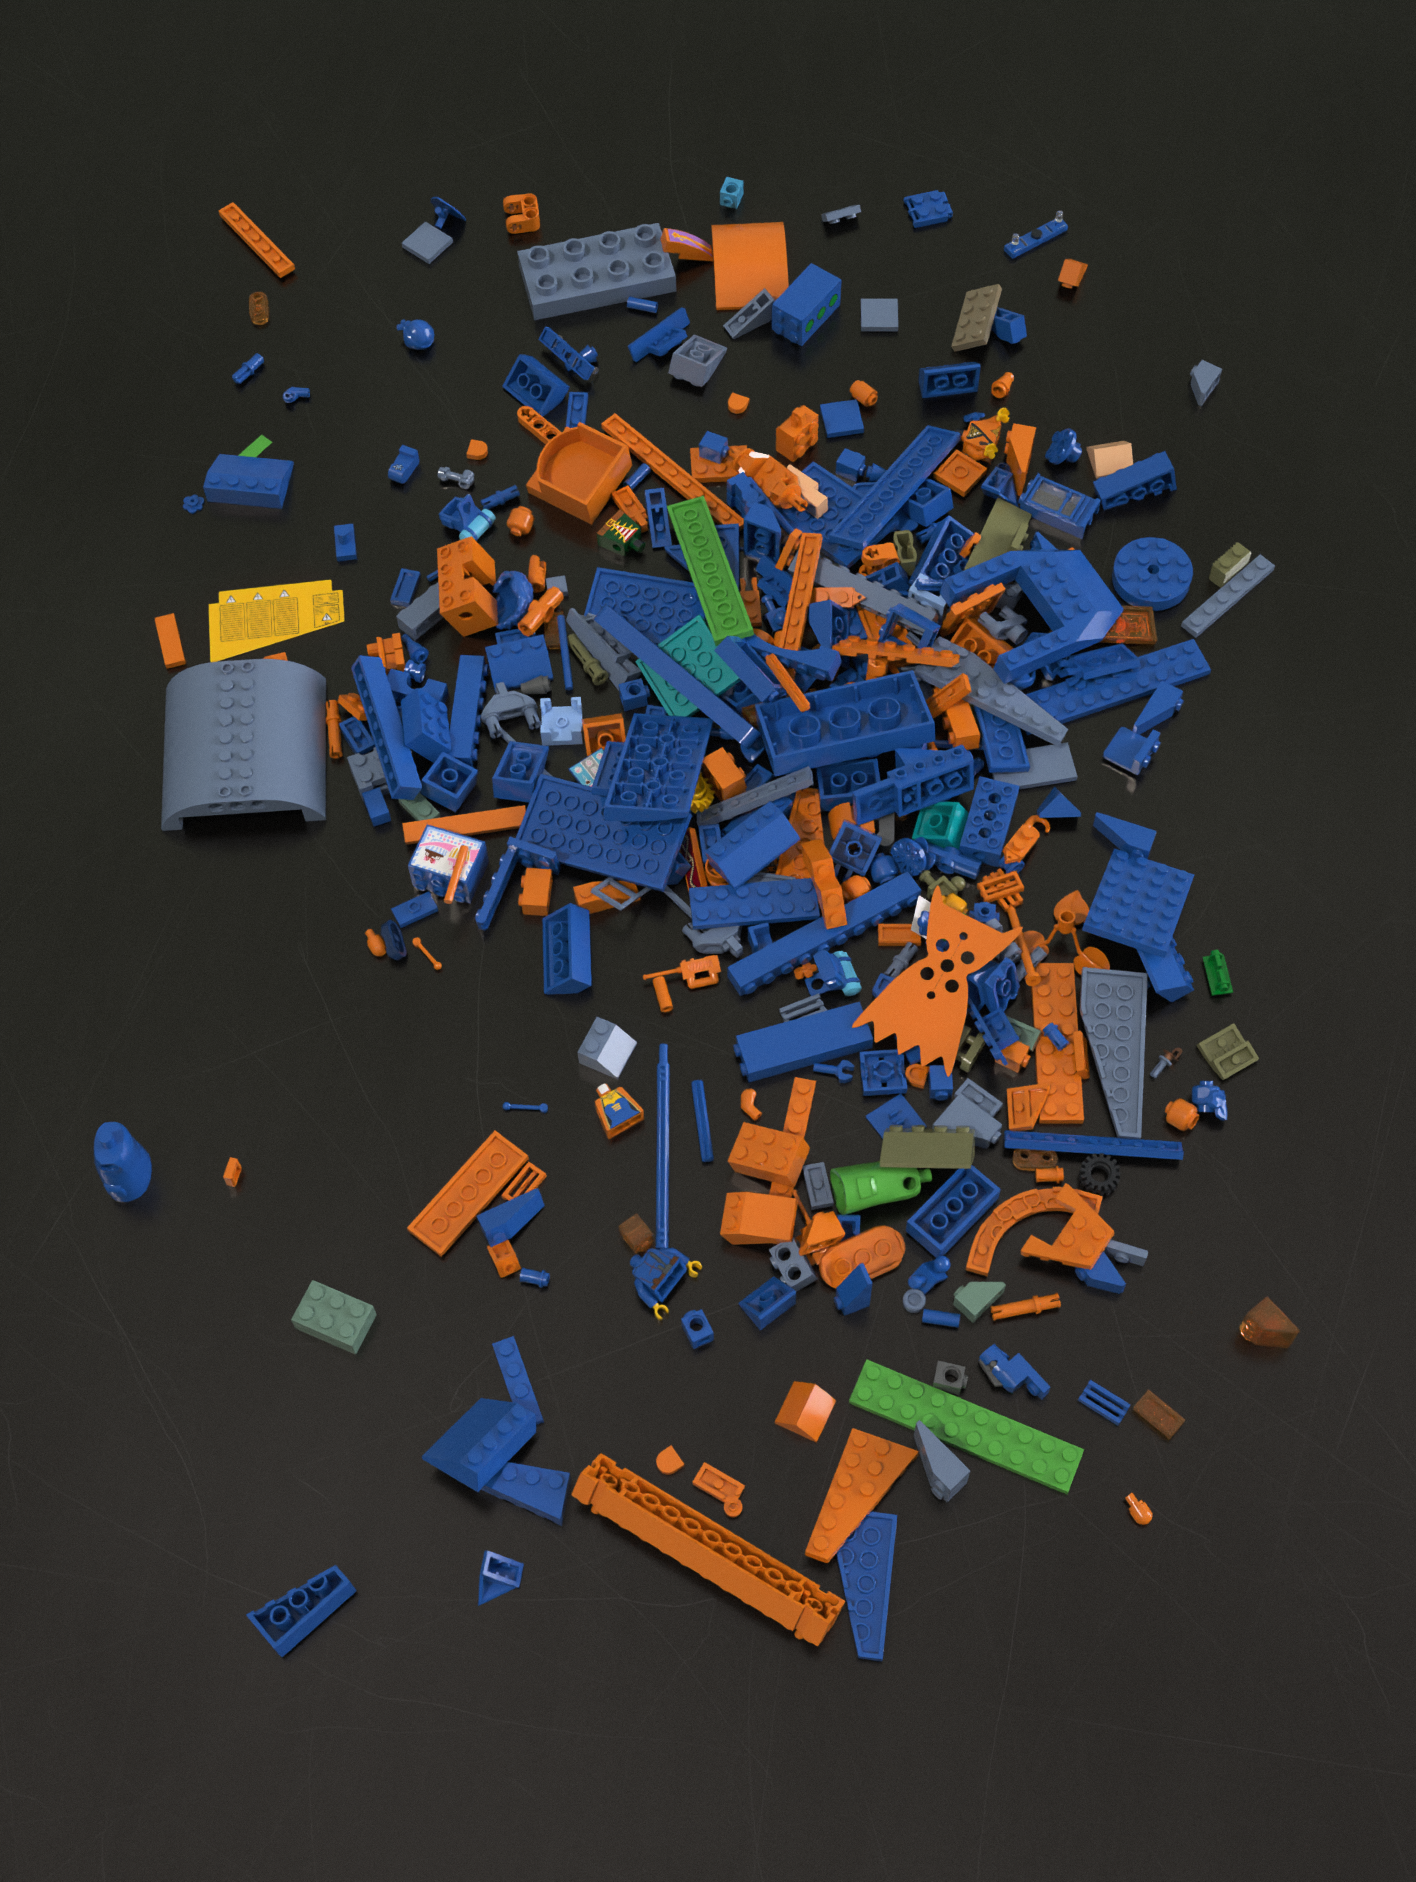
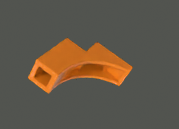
[800,838,847,929]

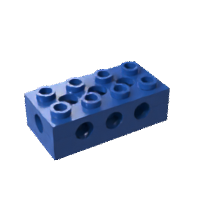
[959,776,1020,867]

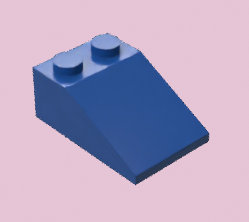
[900,478,954,527]
[808,600,849,669]
[492,741,549,802]

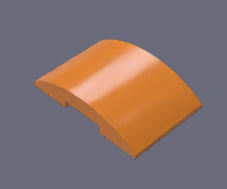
[711,222,789,310]

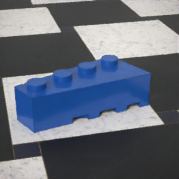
[480,1462,572,1526]

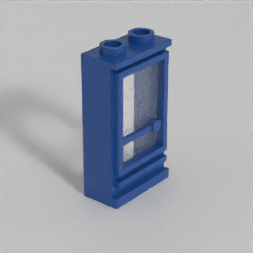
[1018,473,1101,539]

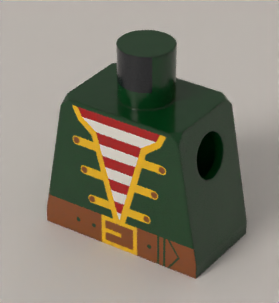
[597,509,646,556]

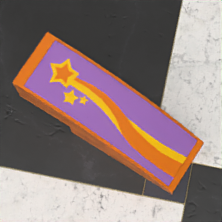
[660,228,714,261]

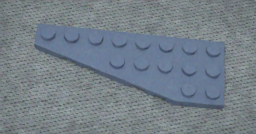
[914,636,1068,747]
[1080,967,1148,1139]

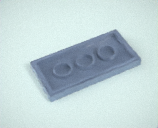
[992,742,1077,789]

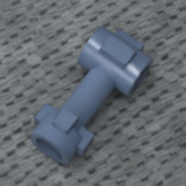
[438,467,475,489]

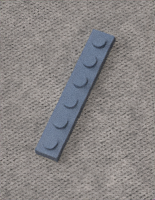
[1181,554,1275,638]
[697,766,814,826]

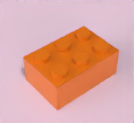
[728,1122,810,1187]

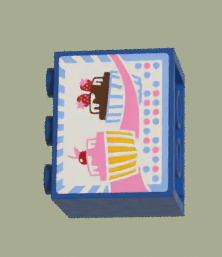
[408,824,489,903]

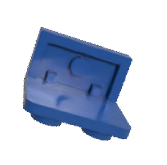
[1103,727,1161,775]

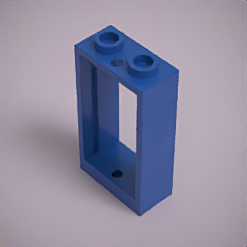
[714,636,787,702]

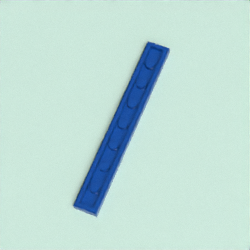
[1004,1130,1184,1160]

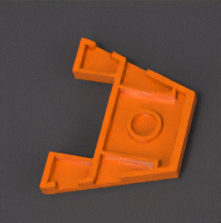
[1021,1183,1114,1270]

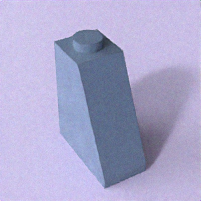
[932,1094,1002,1149]

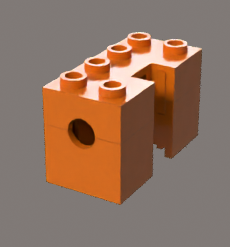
[437,536,498,637]

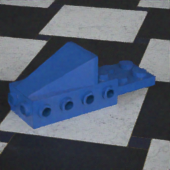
[852,745,974,825]

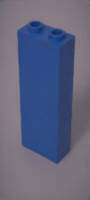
[733,1002,873,1082]

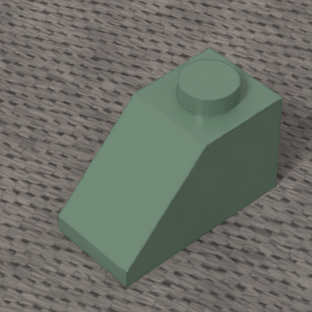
[953,1282,1006,1323]

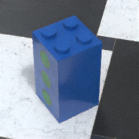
[772,263,841,346]

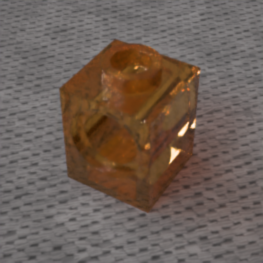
[619,1213,654,1254]

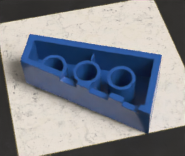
[1093,451,1177,510]
[246,1565,357,1657]

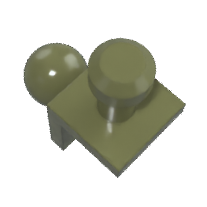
[919,870,966,900]

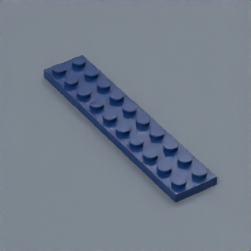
[829,425,961,550]
[1024,639,1211,735]

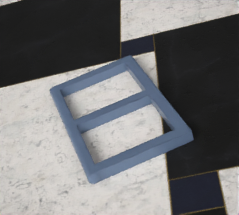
[591,877,651,910]

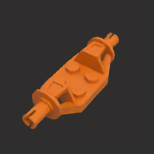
[728,446,808,512]

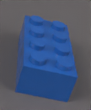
[906,1165,1001,1257]

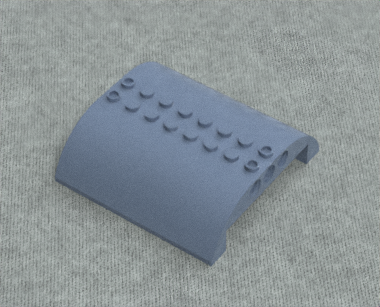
[161,659,326,831]

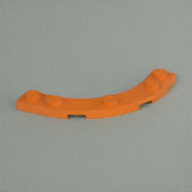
[965,1187,1103,1276]

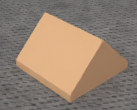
[1087,441,1133,479]

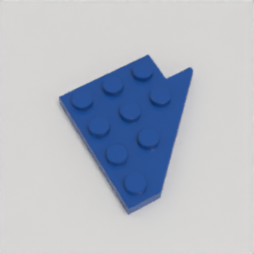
[665,523,740,591]

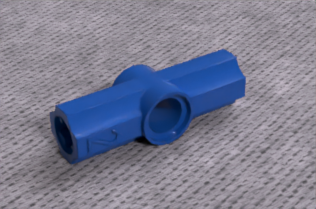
[927,842,982,879]

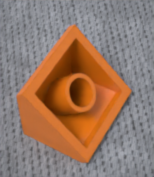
[775,1381,836,1443]

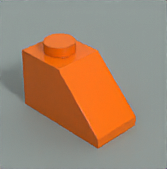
[1058,259,1088,289]
[798,1211,845,1256]

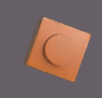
[995,1041,1031,1073]

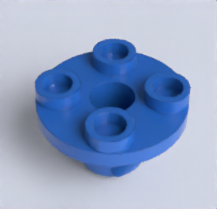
[1045,428,1082,465]

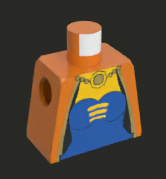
[595,1084,644,1139]

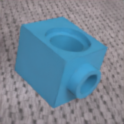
[720,177,744,209]

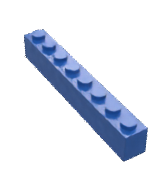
[351,655,422,800]

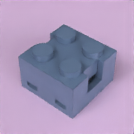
[347,747,390,802]

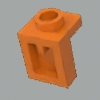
[487,1240,521,1278]

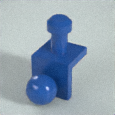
[761,594,786,632]
[908,1256,951,1295]

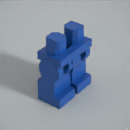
[727,472,765,519]

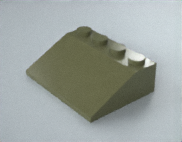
[880,1125,975,1169]

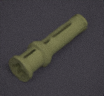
[567,634,609,685]

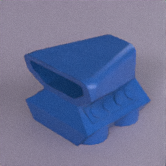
[966,957,1020,1013]

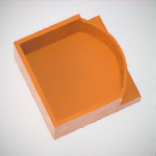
[526,422,632,525]

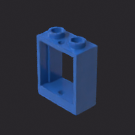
[878,603,940,665]

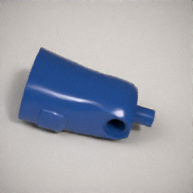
[94,1122,152,1202]

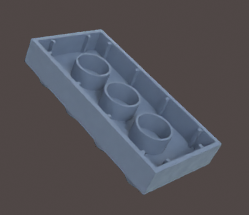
[517,223,676,320]

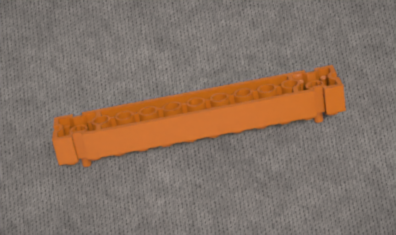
[571,1453,845,1646]

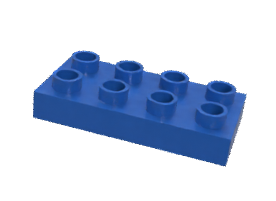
[755,670,935,776]

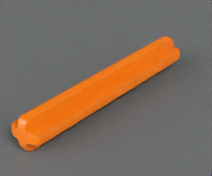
[765,653,810,712]

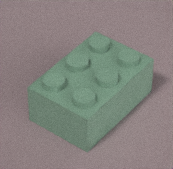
[291,1280,377,1355]

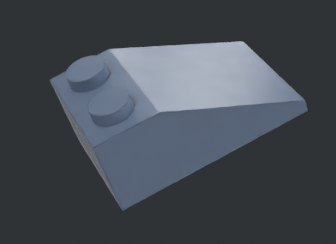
[668,335,727,387]
[913,1420,970,1502]

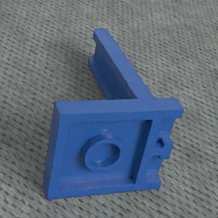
[475,837,561,930]

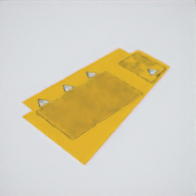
[209,580,344,662]

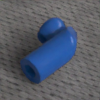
[283,387,310,403]

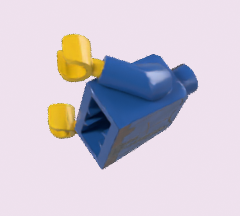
[630,1248,702,1320]

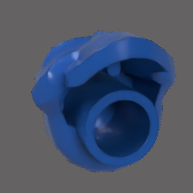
[1192,1081,1228,1121]

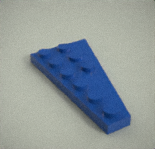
[836,1512,897,1661]

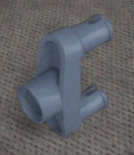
[978,605,1028,645]

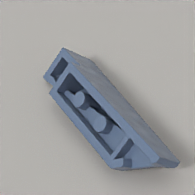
[566,608,642,690]

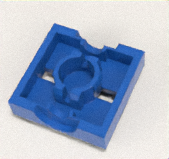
[859,1049,907,1096]

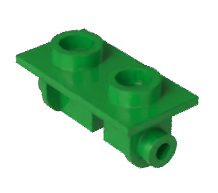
[1203,950,1233,996]

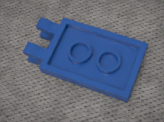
[1057,643,1140,686]

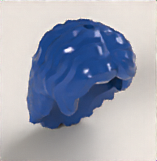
[492,571,534,630]

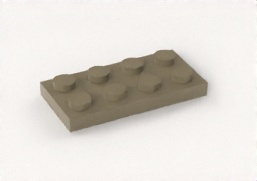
[951,284,1002,352]

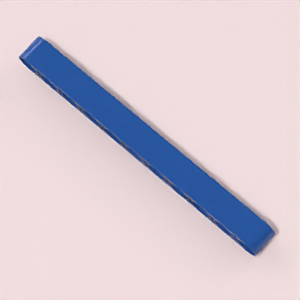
[594,603,762,749]

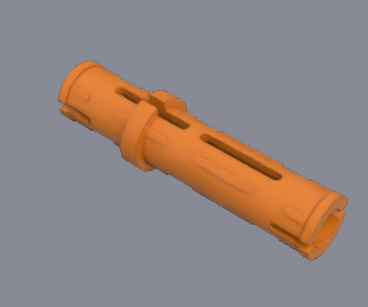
[325,700,343,759]
[990,1293,1061,1321]

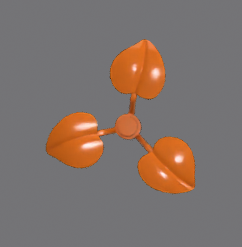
[1014,890,1110,975]

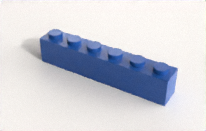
[448,655,489,767]

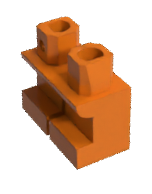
[367,633,406,676]

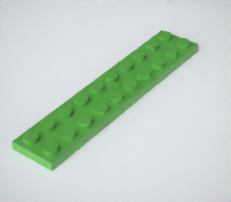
[667,496,754,646]
[849,1359,1084,1494]

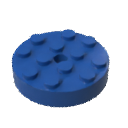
[1112,537,1193,611]

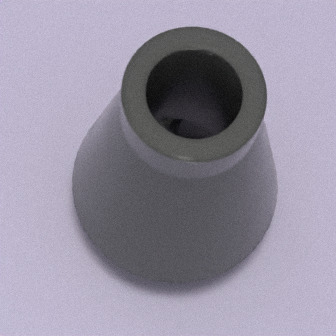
[521,675,551,695]

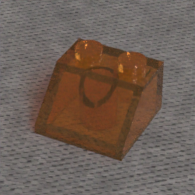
[1239,1297,1300,1348]

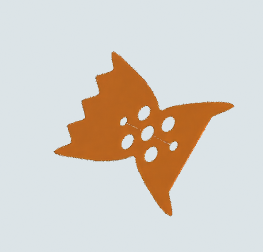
[852,885,1023,1077]

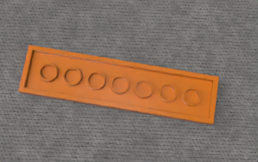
[1031,963,1084,1124]

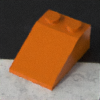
[1004,423,1036,496]
[720,1192,798,1245]

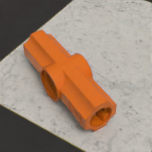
[518,586,564,637]

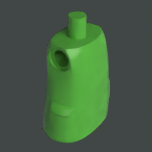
[830,1161,932,1215]

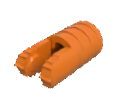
[528,555,546,593]

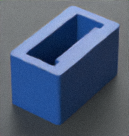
[362,787,391,827]

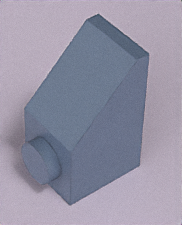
[1190,360,1222,406]

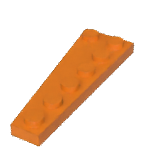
[832,636,960,667]

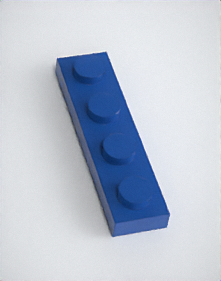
[492,1336,544,1425]

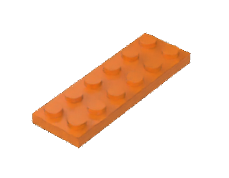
[407,1131,529,1257]

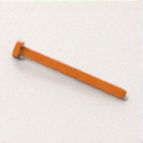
[1007,906,1041,986]

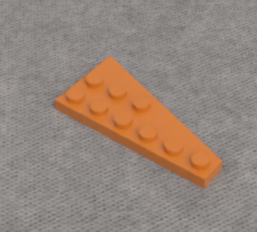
[775,787,825,907]
[805,1428,919,1564]

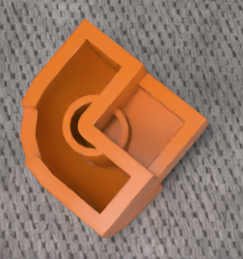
[828,802,875,850]

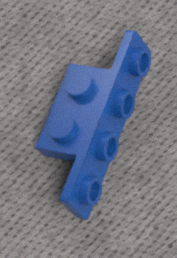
[628,307,690,362]
[756,554,809,612]
[967,998,1020,1066]

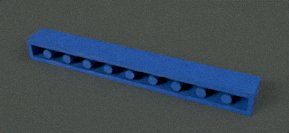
[727,871,921,996]

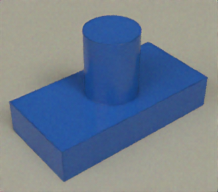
[334,524,357,561]

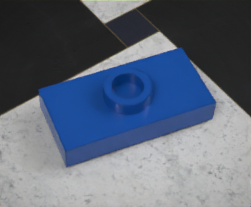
[391,891,439,928]

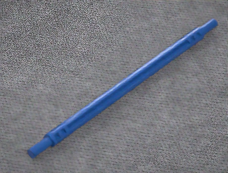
[655,1044,670,1250]

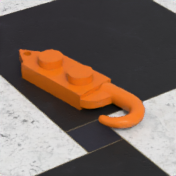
[789,587,866,608]
[1002,815,1050,864]

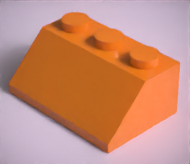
[950,617,1014,668]

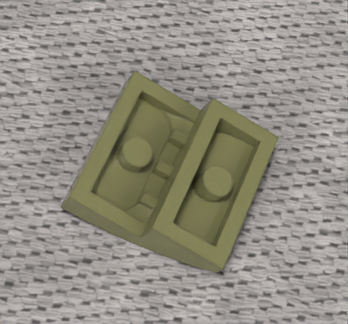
[1196,1023,1259,1080]

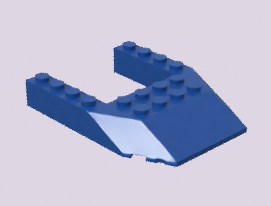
[939,549,1124,684]

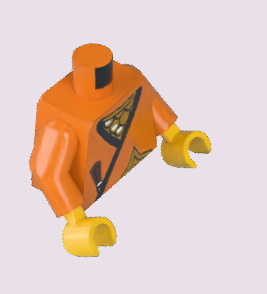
[956,408,1010,463]

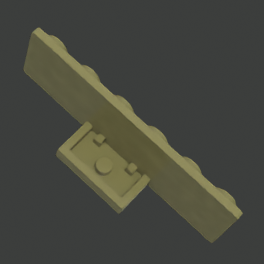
[963,498,1032,571]

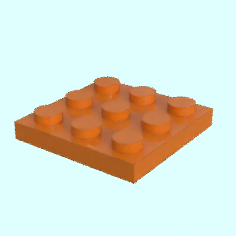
[939,583,1006,638]

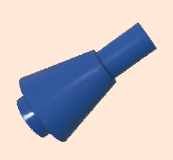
[564,345,598,371]
[866,463,887,482]
[401,634,429,664]

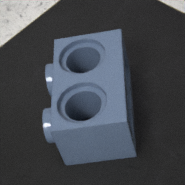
[769,1237,818,1292]

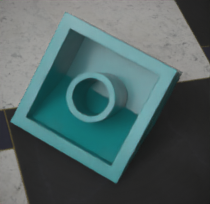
[912,802,969,850]

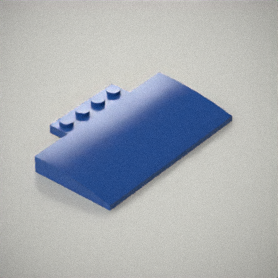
[592,713,714,822]

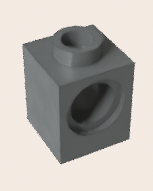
[933,1361,968,1395]

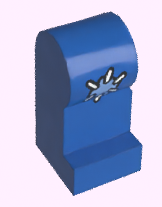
[388,445,420,484]

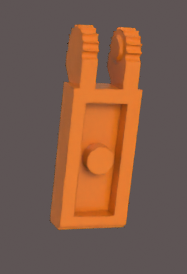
[739,577,762,627]

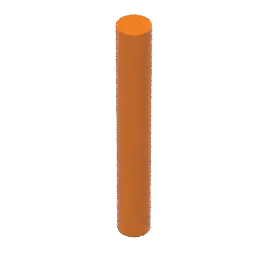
[444,845,468,904]

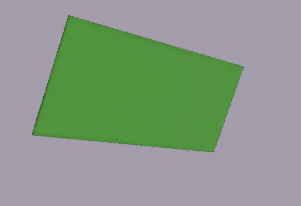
[238,435,272,457]

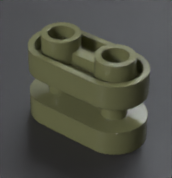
[955,1025,986,1073]

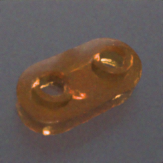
[249,292,269,325]
[1012,1149,1058,1171]

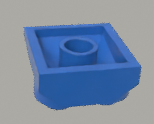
[719,680,764,717]

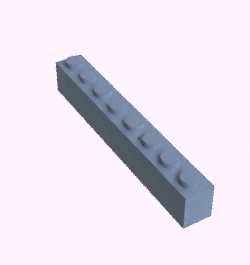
[788,549,939,636]

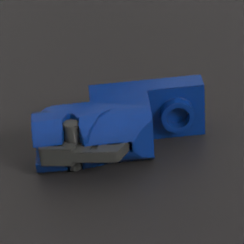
[979,1344,1051,1400]

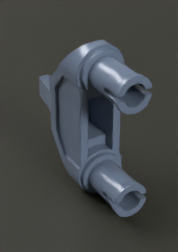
[481,682,541,738]
[682,922,744,958]

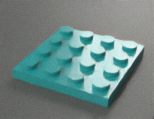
[635,615,741,717]

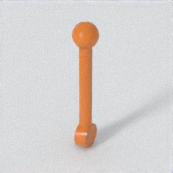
[413,937,442,970]

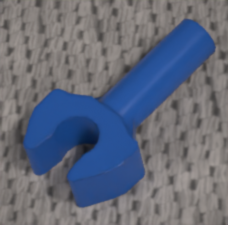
[813,1060,854,1083]

